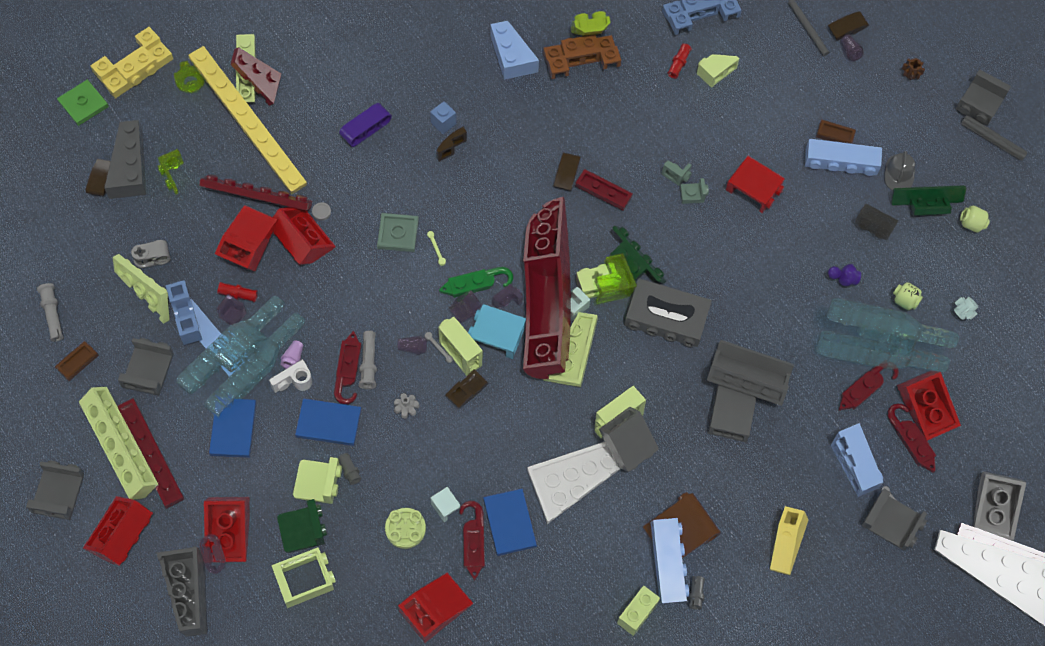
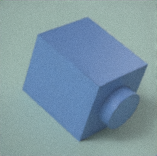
[430,101,456,134]

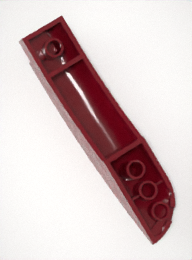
[523,197,571,379]

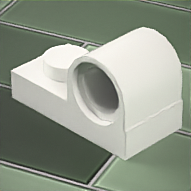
[269,359,312,393]

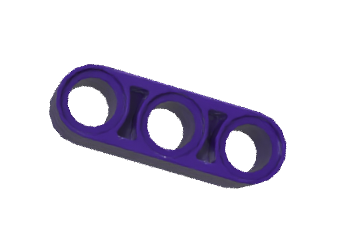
[339,103,392,147]

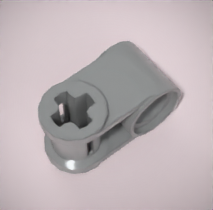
[131,240,171,268]

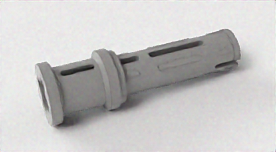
[37,283,63,342]
[359,331,377,389]

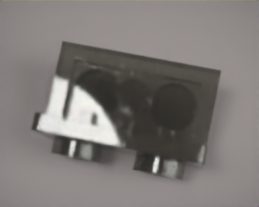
[855,204,898,240]

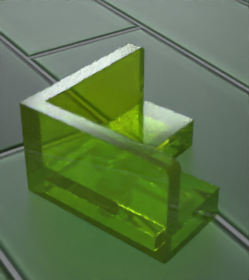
[594,253,637,304]

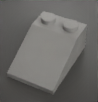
[973,471,1026,541]

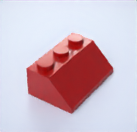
[273,208,336,265]
[83,496,153,566]

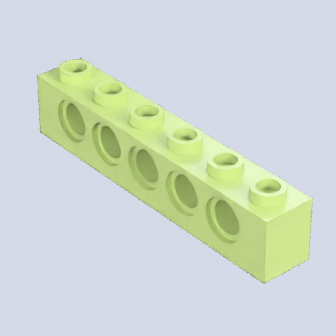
[79,387,158,500]

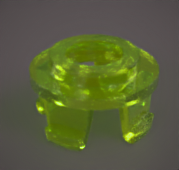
[174,61,205,92]

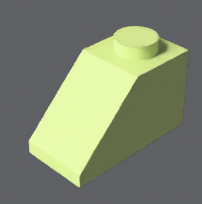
[697,54,739,88]

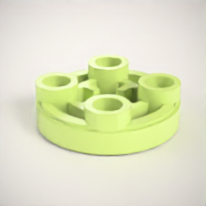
[385,508,426,549]

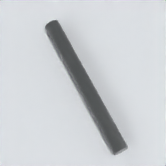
[788,0,829,56]

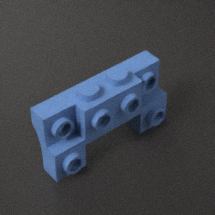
[662,0,742,35]

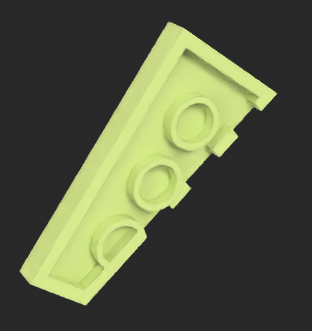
[113,254,170,324]
[543,312,598,387]

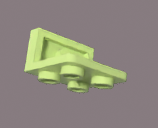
[293,457,342,504]

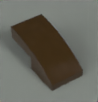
[828,11,869,41]
[437,126,467,162]
[554,152,581,191]
[85,159,111,196]
[445,369,489,409]

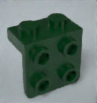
[277,499,327,553]

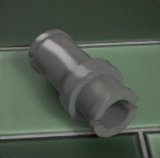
[338,453,362,485]
[688,576,705,610]

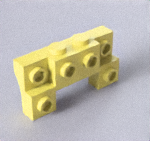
[90,27,173,99]

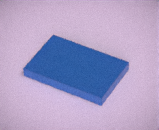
[209,398,257,458]
[295,399,362,446]
[483,489,537,556]

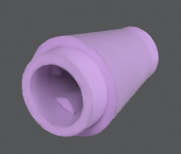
[281,341,303,369]

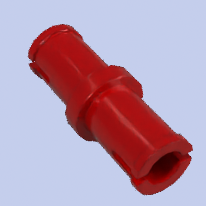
[667,43,692,79]
[217,282,258,302]

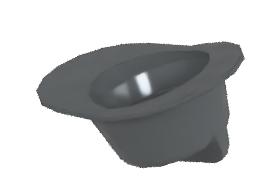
[885,151,915,191]

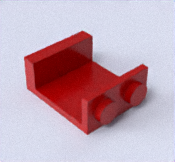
[726,156,785,213]

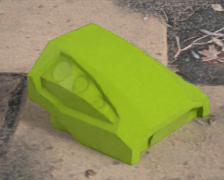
[571,11,611,36]

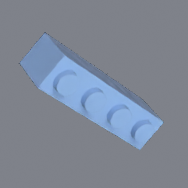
[805,139,882,176]
[651,518,689,604]

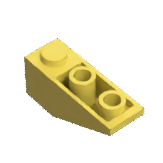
[770,506,808,575]

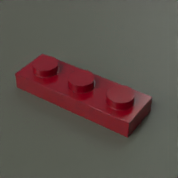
[575,169,633,211]

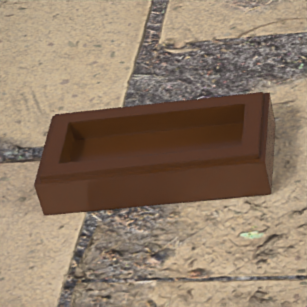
[816,119,856,144]
[55,341,99,381]

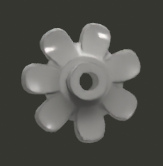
[394,393,420,418]

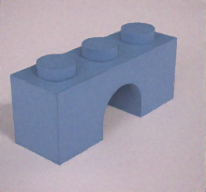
[166,280,202,345]

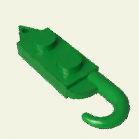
[439,267,514,298]

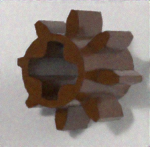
[902,58,925,80]

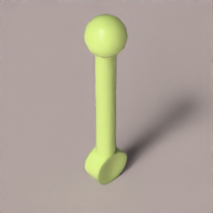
[427,231,446,266]

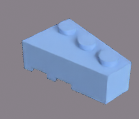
[490,21,539,80]
[830,423,883,497]

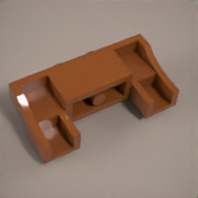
[543,34,621,79]

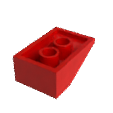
[897,370,961,441]
[204,497,250,562]

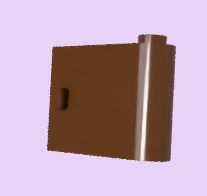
[643,492,721,559]

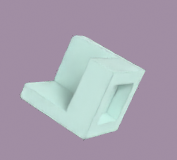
[571,287,590,321]
[431,487,460,522]

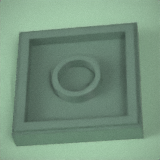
[377,213,419,252]

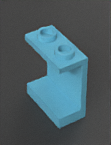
[468,304,526,359]

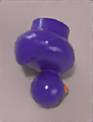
[828,264,861,286]

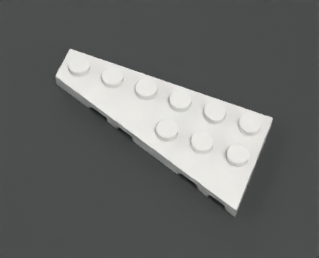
[527,442,622,524]
[934,530,1045,627]

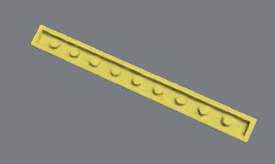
[188,46,307,195]

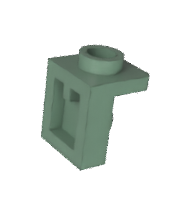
[662,160,692,186]
[680,178,709,204]

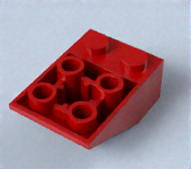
[215,205,278,271]
[398,572,473,643]

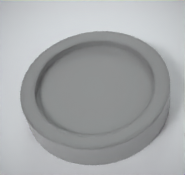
[312,202,331,221]

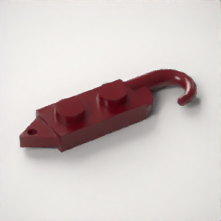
[334,331,362,404]
[839,360,899,411]
[888,403,937,473]
[459,501,485,581]

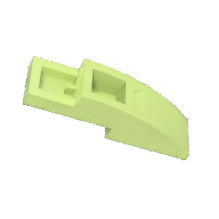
[236,34,256,103]

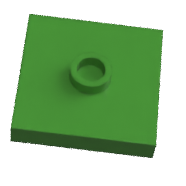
[57,79,109,126]

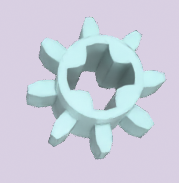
[954,297,978,320]

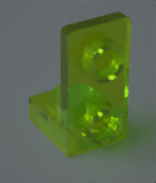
[157,149,184,195]

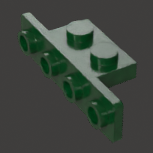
[891,185,967,216]
[610,225,666,284]

